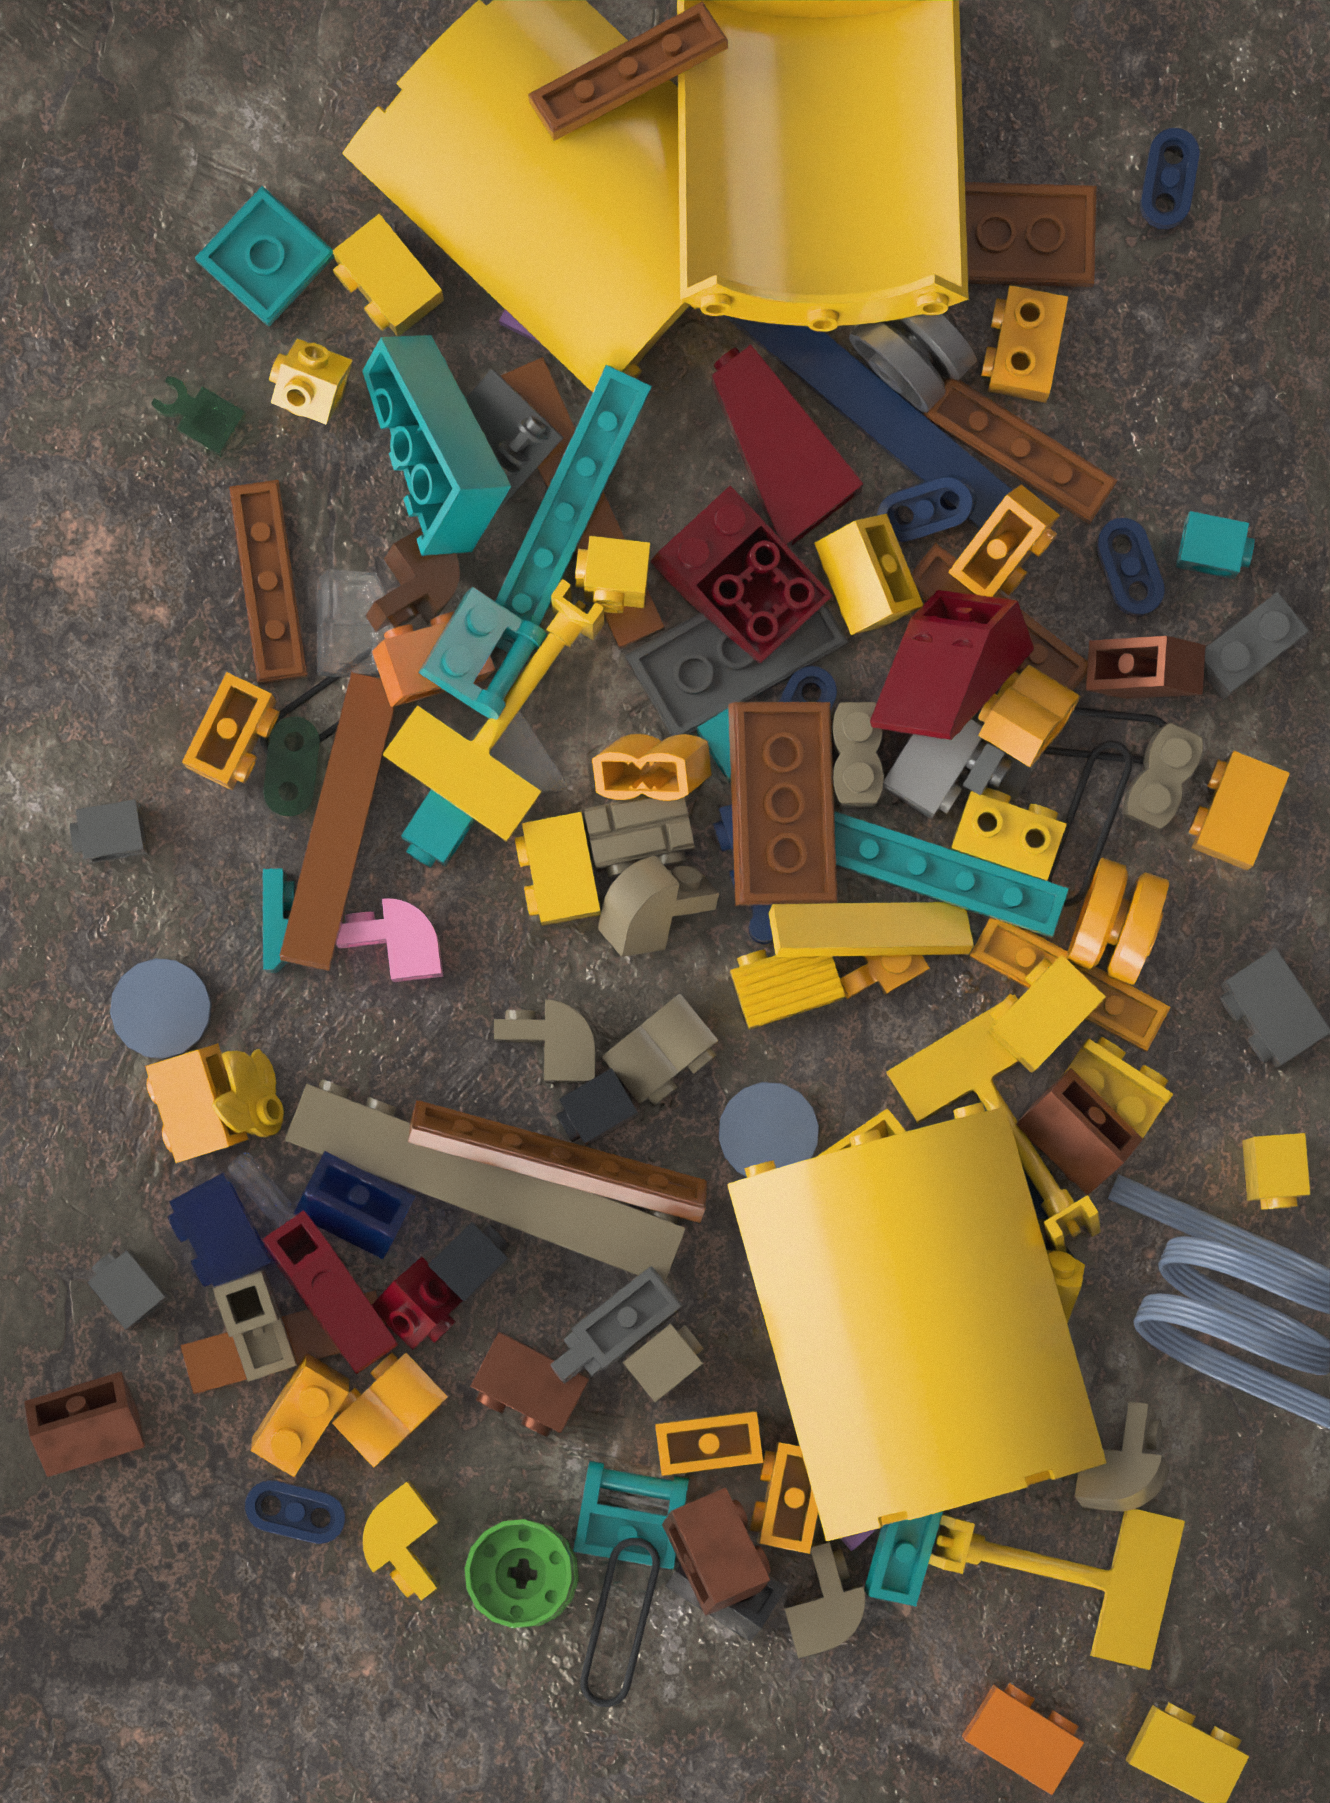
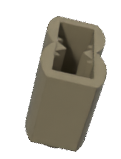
[831,702,884,809]
[1122,723,1203,830]
[602,994,719,1106]

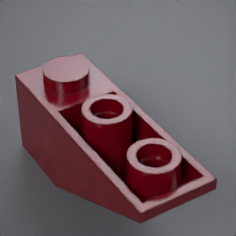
[262,1210,398,1374]

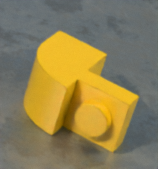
[363,1480,440,1601]

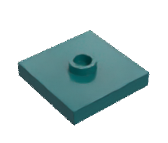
[195,186,334,327]

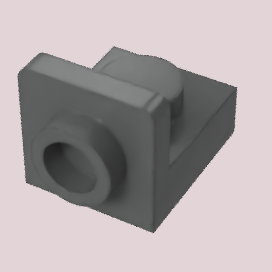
[963,742,1040,800]

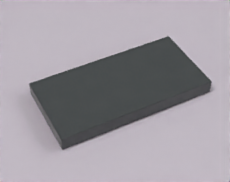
[625,557,848,736]

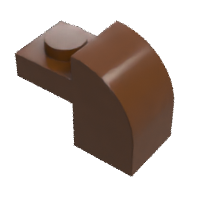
[365,528,460,632]

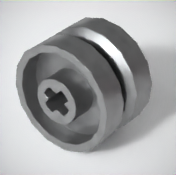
[849,314,977,412]

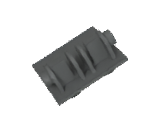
[466,369,564,510]

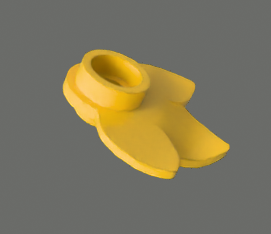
[212,1049,284,1137]

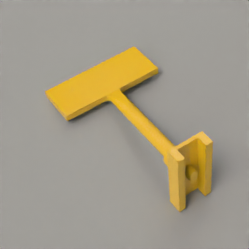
[383,579,604,842]
[886,994,1101,1252]
[928,1509,1185,1670]

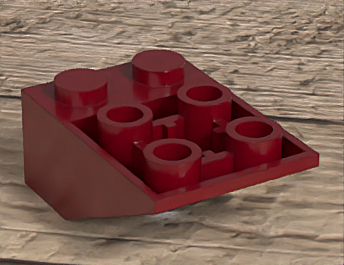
[650,485,833,664]
[870,590,1034,740]

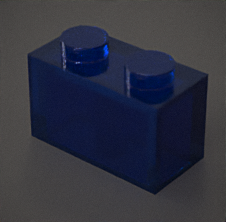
[293,1151,415,1259]
[167,1173,274,1287]

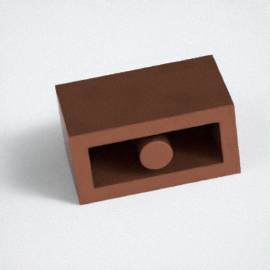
[1086,636,1206,699]
[1016,1068,1143,1195]
[470,1332,590,1437]
[24,1371,145,1477]
[662,1488,770,1616]

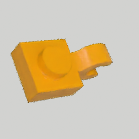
[840,955,930,999]

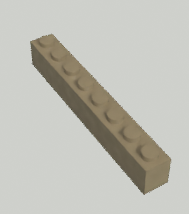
[284,1079,686,1283]

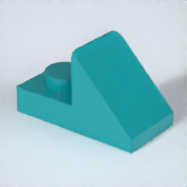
[263,868,296,973]

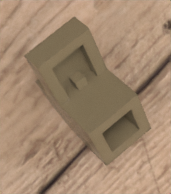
[598,856,719,957]
[494,999,596,1083]
[213,1270,297,1382]
[1075,1401,1170,1511]
[784,1541,865,1659]

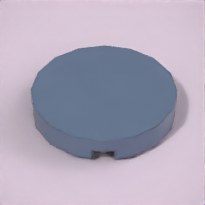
[110,958,212,1059]
[719,1082,819,1177]

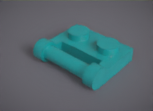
[418,587,547,720]
[573,1460,689,1569]

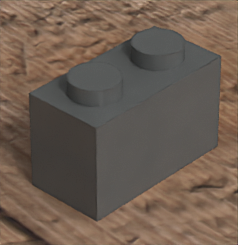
[1204,591,1309,700]
[1220,947,1330,1068]

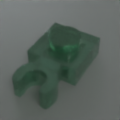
[151,376,246,457]

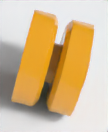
[1066,858,1169,985]

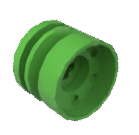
[465,1519,579,1628]

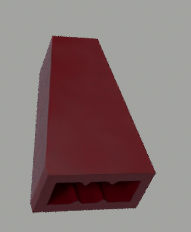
[711,344,863,549]

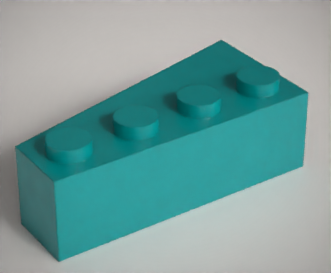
[362,335,511,556]

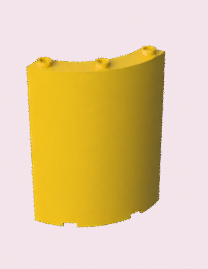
[342,0,699,392]
[677,0,969,332]
[727,1102,1107,1541]

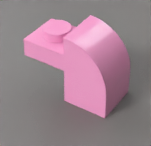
[336,898,444,982]

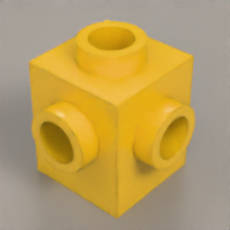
[269,338,353,425]

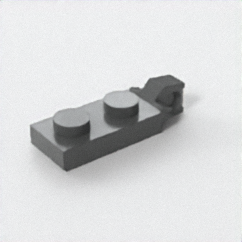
[550,1266,684,1384]

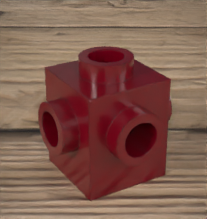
[372,1256,463,1350]

